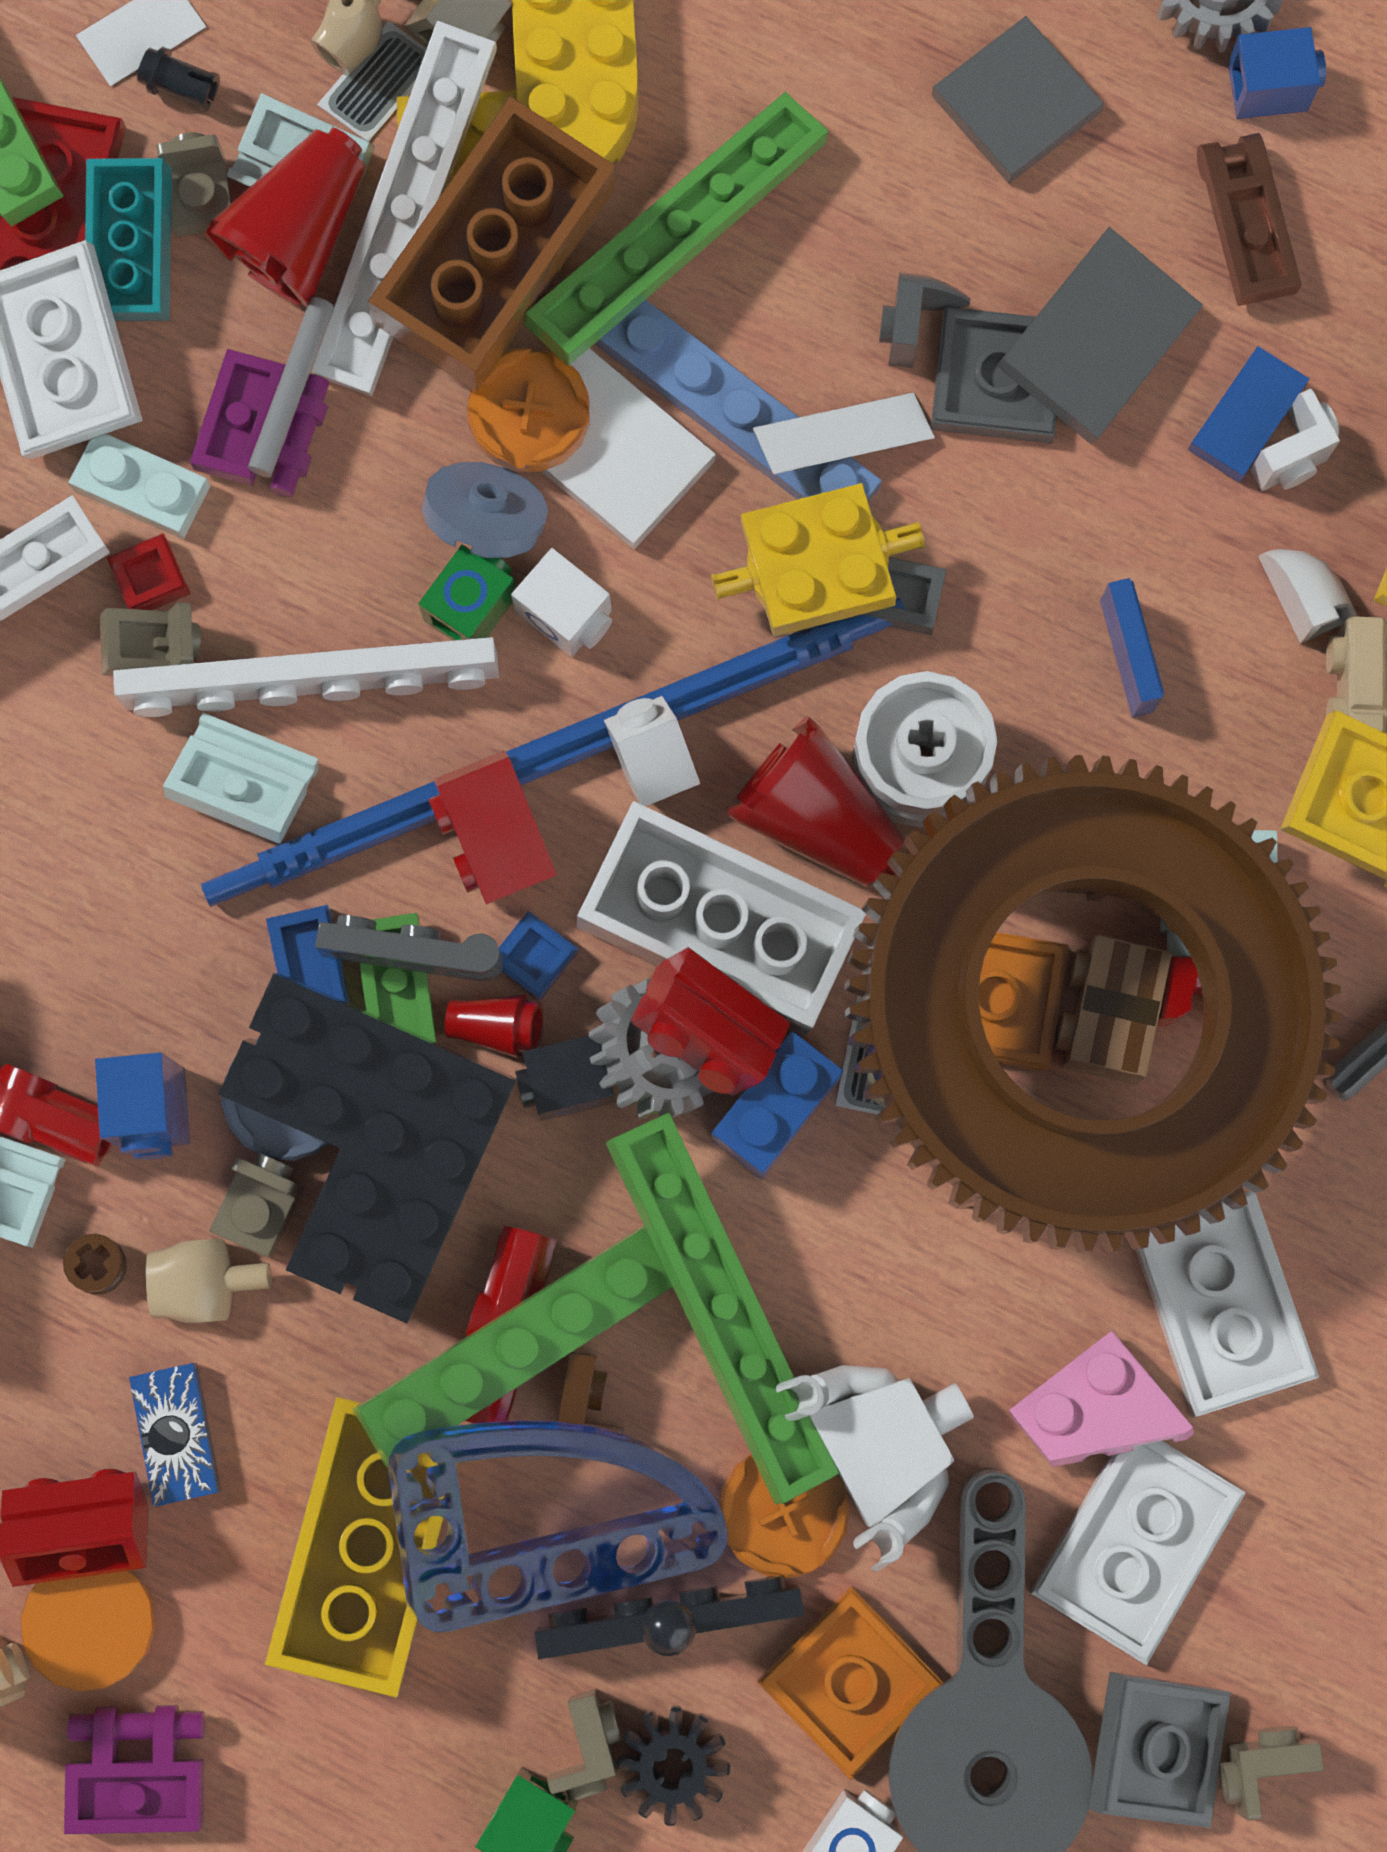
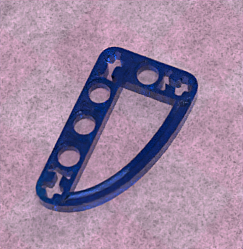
[388,1421,728,1632]

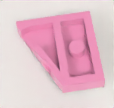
[1009,1331,1194,1467]

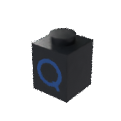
[515,1035,616,1121]

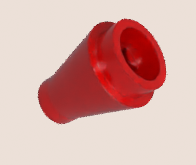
[445,994,543,1058]

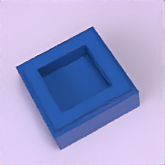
[499,911,579,1001]

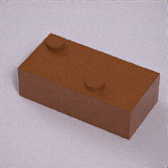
[368,96,616,392]

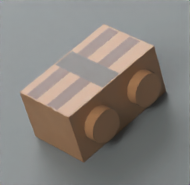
[1055,935,1172,1085]

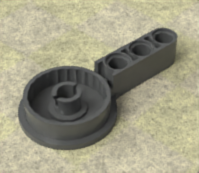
[888,1468,1093,1852]

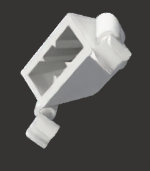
[776,1365,974,1572]

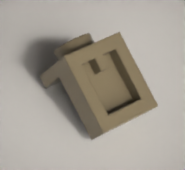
[156,132,233,237]
[209,1153,304,1259]

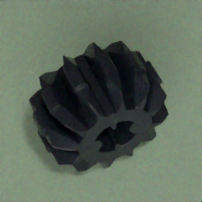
[616,1705,730,1826]

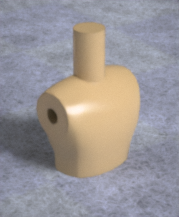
[310,0,383,76]
[146,1239,272,1323]

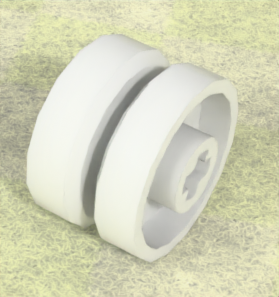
[851,671,998,828]

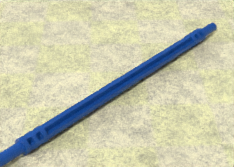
[201,597,905,907]

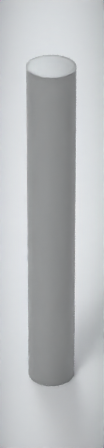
[248,297,334,477]

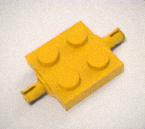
[711,483,925,637]

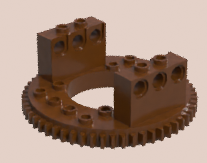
[845,755,1342,1253]

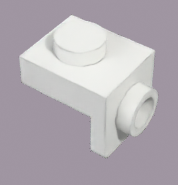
[1250,389,1340,492]

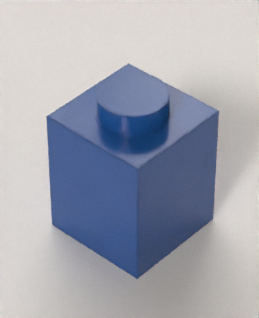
[1228,27,1326,119]

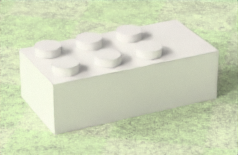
[576,801,866,1036]

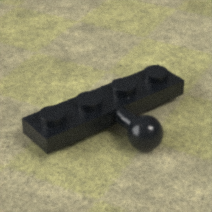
[534,1575,804,1659]

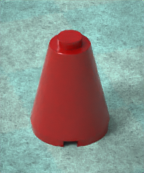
[204,127,366,307]
[727,716,905,887]

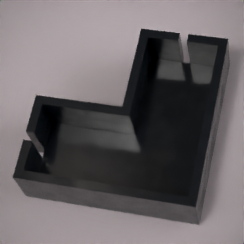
[218,973,516,1324]

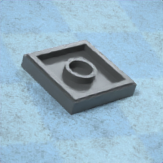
[932,16,1104,184]
[930,306,1057,443]
[1088,1672,1231,1828]

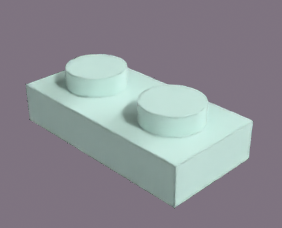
[68,434,210,540]

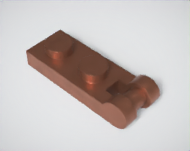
[1197,133,1302,306]

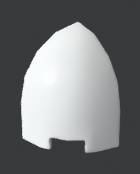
[1258,549,1357,644]

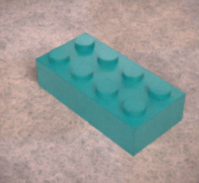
[85,158,172,321]

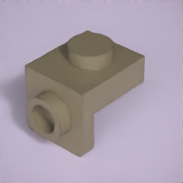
[100,602,201,676]
[547,1689,622,1801]
[1220,1726,1324,1821]

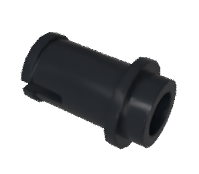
[137,46,220,112]

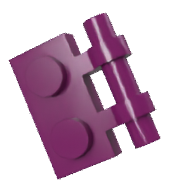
[190,349,330,498]
[64,1705,206,1834]

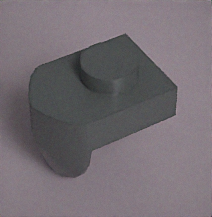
[879,272,971,368]

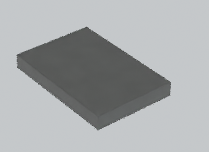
[996,226,1203,445]

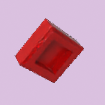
[106,533,191,611]

